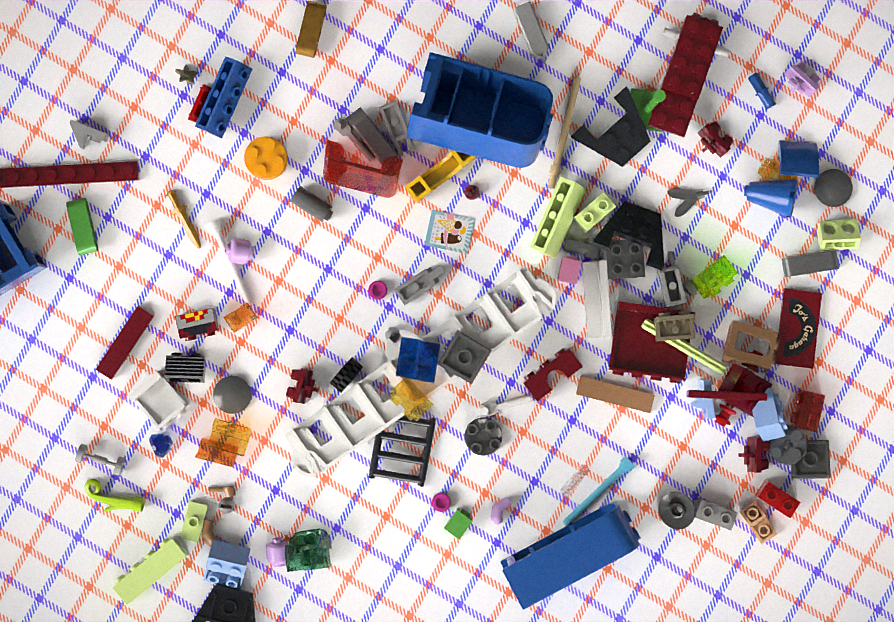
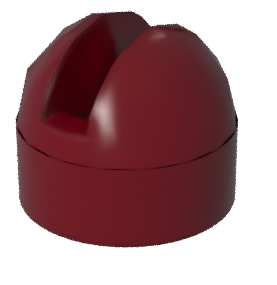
[464,185,479,200]

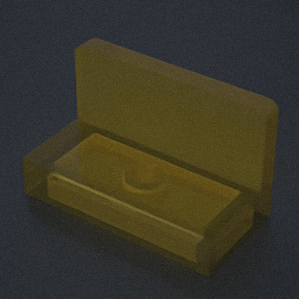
[208,418,252,456]

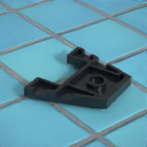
[570,86,651,167]
[591,201,664,271]
[192,584,256,622]

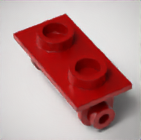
[188,84,211,123]

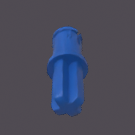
[748,73,776,110]

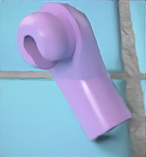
[490,497,512,525]

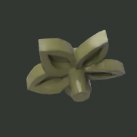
[175,64,198,85]

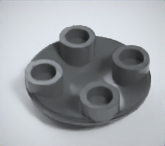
[814,169,853,207]
[213,376,251,414]
[464,417,502,456]

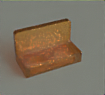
[195,438,239,467]

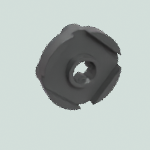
[769,426,808,465]

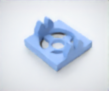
[690,379,716,419]

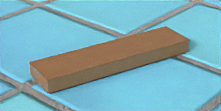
[576,376,655,413]

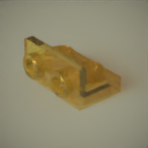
[389,376,434,421]

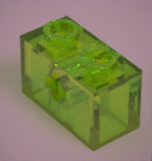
[690,255,738,299]

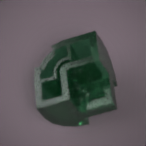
[285,528,332,572]

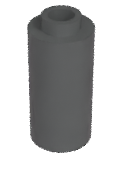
[290,186,334,223]

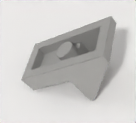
[69,119,110,149]

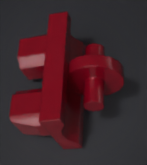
[697,121,734,158]
[286,368,319,404]
[738,437,769,473]

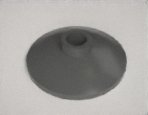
[658,491,695,530]

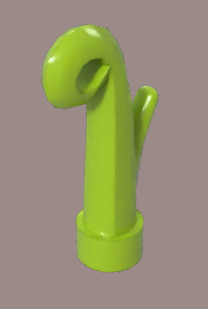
[84,479,145,512]

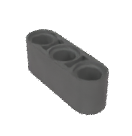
[781,250,839,278]

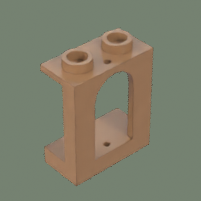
[721,320,779,373]

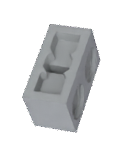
[695,498,738,531]

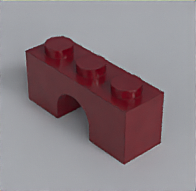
[523,348,583,401]

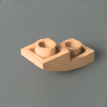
[739,501,778,545]

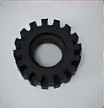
[330,357,363,393]

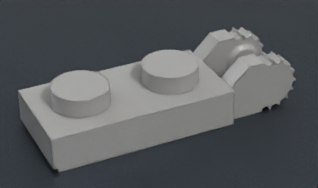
[379,101,414,157]

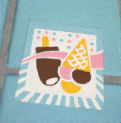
[424,210,474,254]

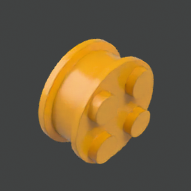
[244,136,288,180]

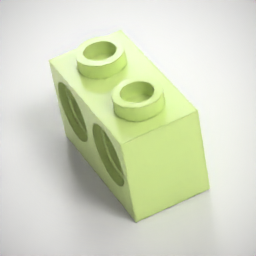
[573,192,616,233]
[817,218,861,251]

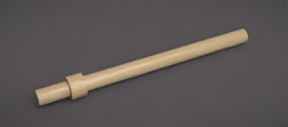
[547,76,581,189]

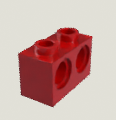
[755,480,801,518]

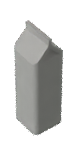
[513,1,549,64]

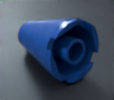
[744,179,798,218]

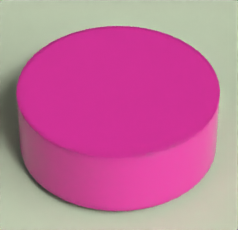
[368,281,388,300]
[432,493,451,512]

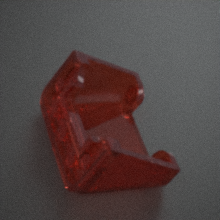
[323,140,404,198]

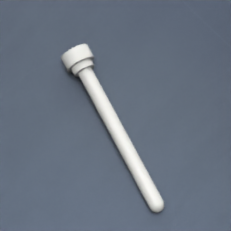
[206,219,253,306]

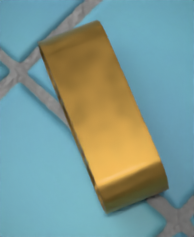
[295,0,327,58]

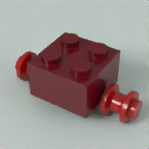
[715,349,773,427]

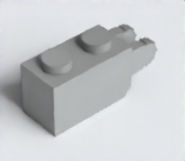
[657,251,686,307]

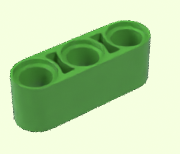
[66,198,98,256]

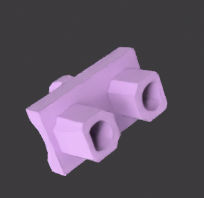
[784,61,821,97]

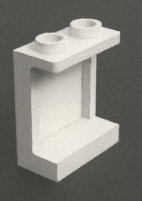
[127,371,188,431]

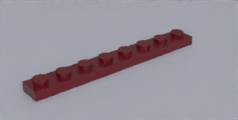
[0,161,140,188]

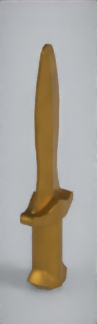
[166,190,201,249]

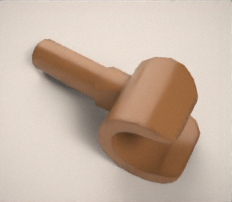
[208,486,236,498]

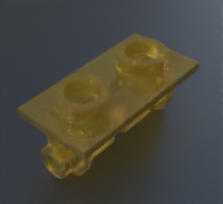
[757,158,796,180]

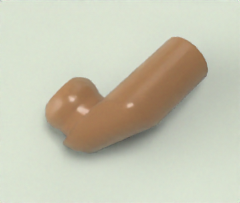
[202,519,220,547]

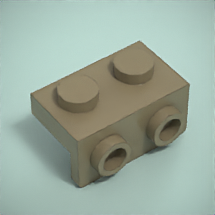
[654,311,695,342]

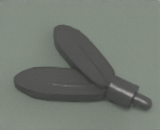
[667,188,709,217]

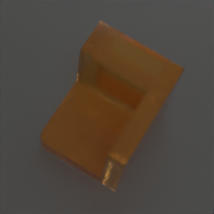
[223,302,258,333]

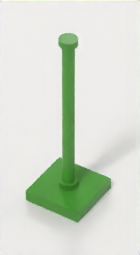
[630,88,666,132]

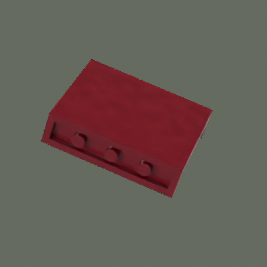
[608,301,696,384]

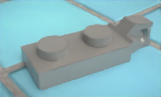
[394,266,445,306]

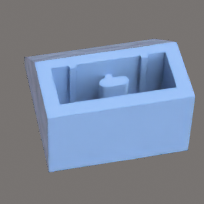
[752,388,788,441]
[203,539,251,589]

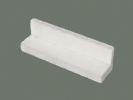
[582,260,612,338]

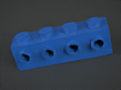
[194,56,253,139]

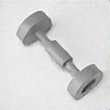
[75,443,125,476]

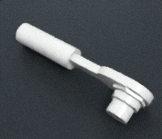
[478,395,532,417]

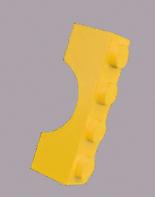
[405,150,477,204]

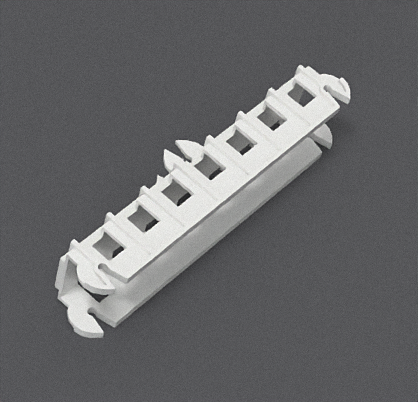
[284,266,556,477]

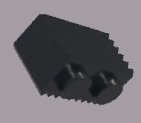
[164,352,206,383]

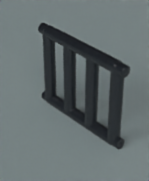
[368,415,436,487]

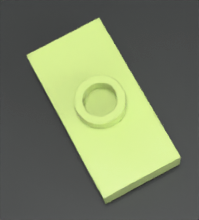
[180,500,209,543]

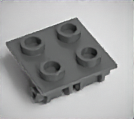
[606,240,645,280]

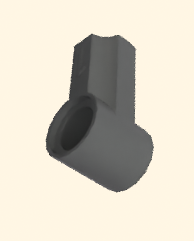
[563,234,602,260]

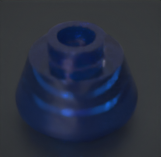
[149,433,173,458]

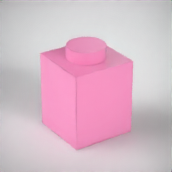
[557,255,582,285]

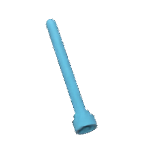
[563,456,636,526]

